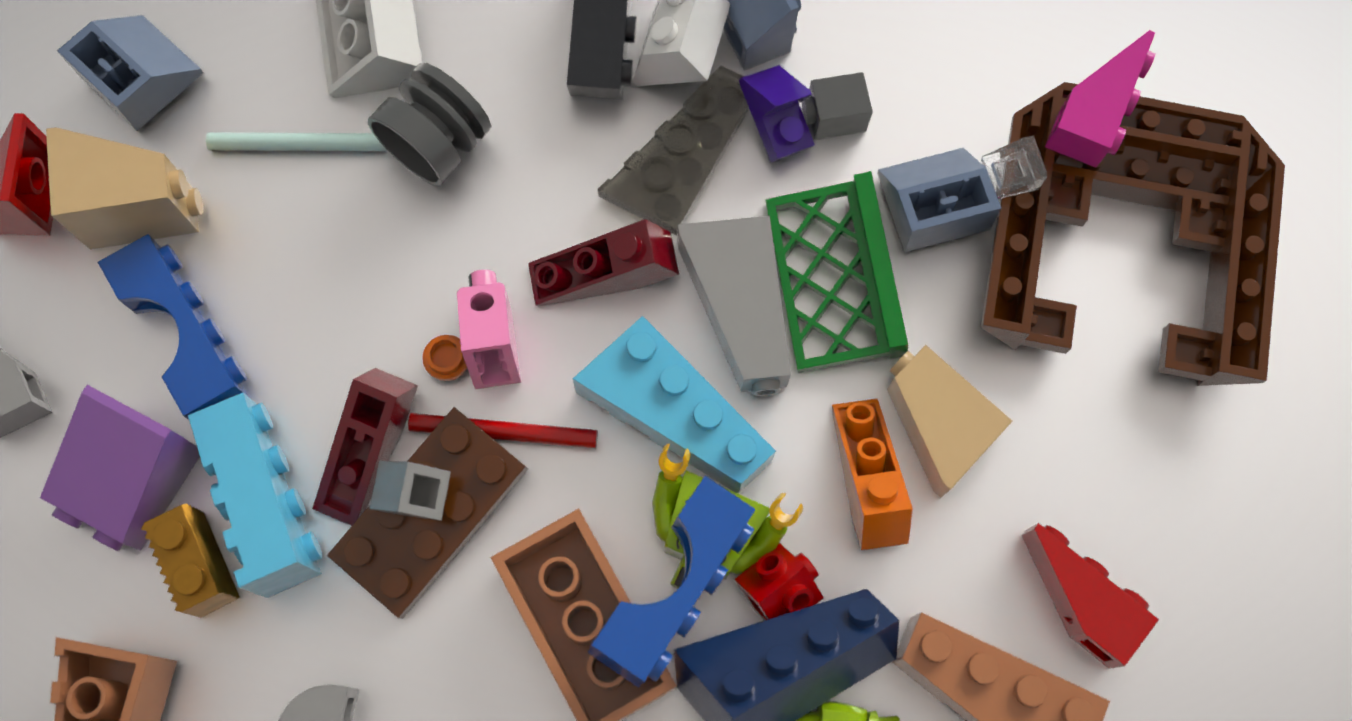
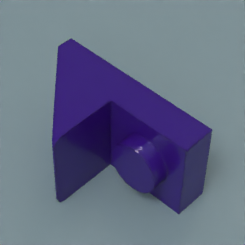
[738,65,815,163]

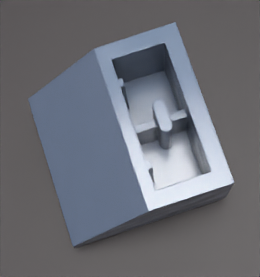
[723,0,801,71]
[57,15,203,131]
[877,148,1001,252]

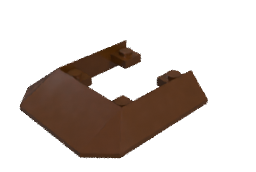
[981,82,1285,386]

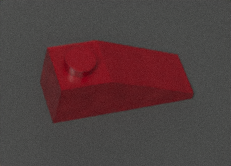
[312,368,418,526]

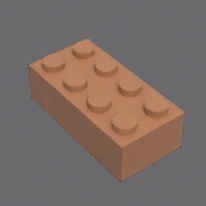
[490,508,677,721]

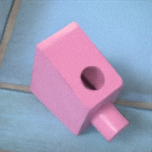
[457,270,521,389]

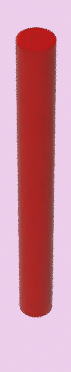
[408,413,598,449]

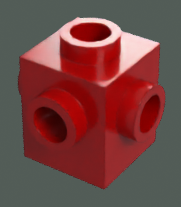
[734,543,824,621]

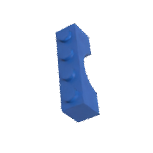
[97,234,248,420]
[587,476,756,688]

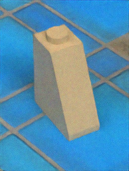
[887,345,1012,498]

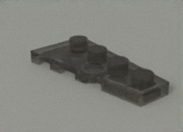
[597,65,749,236]

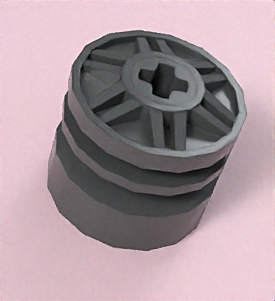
[367,63,492,186]

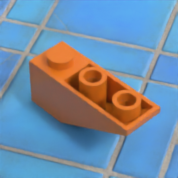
[832,398,913,550]

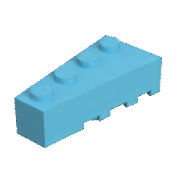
[188,392,323,598]

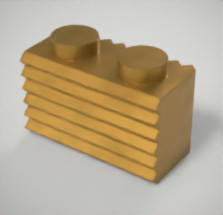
[141,503,240,618]

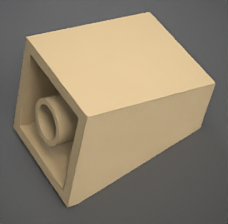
[46,127,203,249]

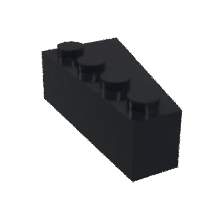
[567,0,637,99]

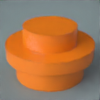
[422,335,467,381]

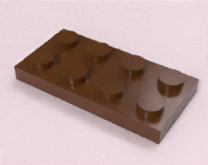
[327,407,528,619]

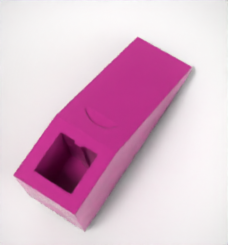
[1045,30,1156,167]

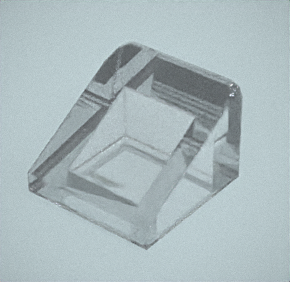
[981,136,1047,199]

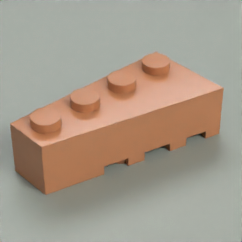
[892,612,1110,721]
[50,637,177,721]

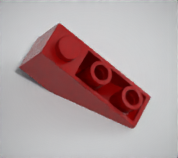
[1022,523,1159,669]

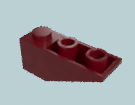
[528,219,680,307]

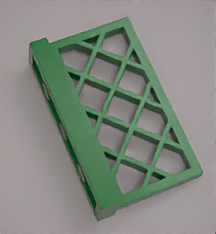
[765,171,908,373]

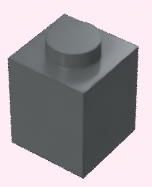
[801,72,873,140]

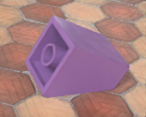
[40,384,200,551]

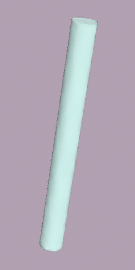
[206,132,387,151]

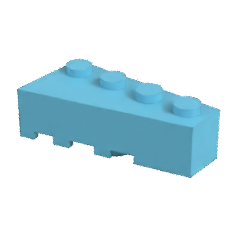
[573,316,776,494]

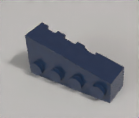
[673,589,899,721]

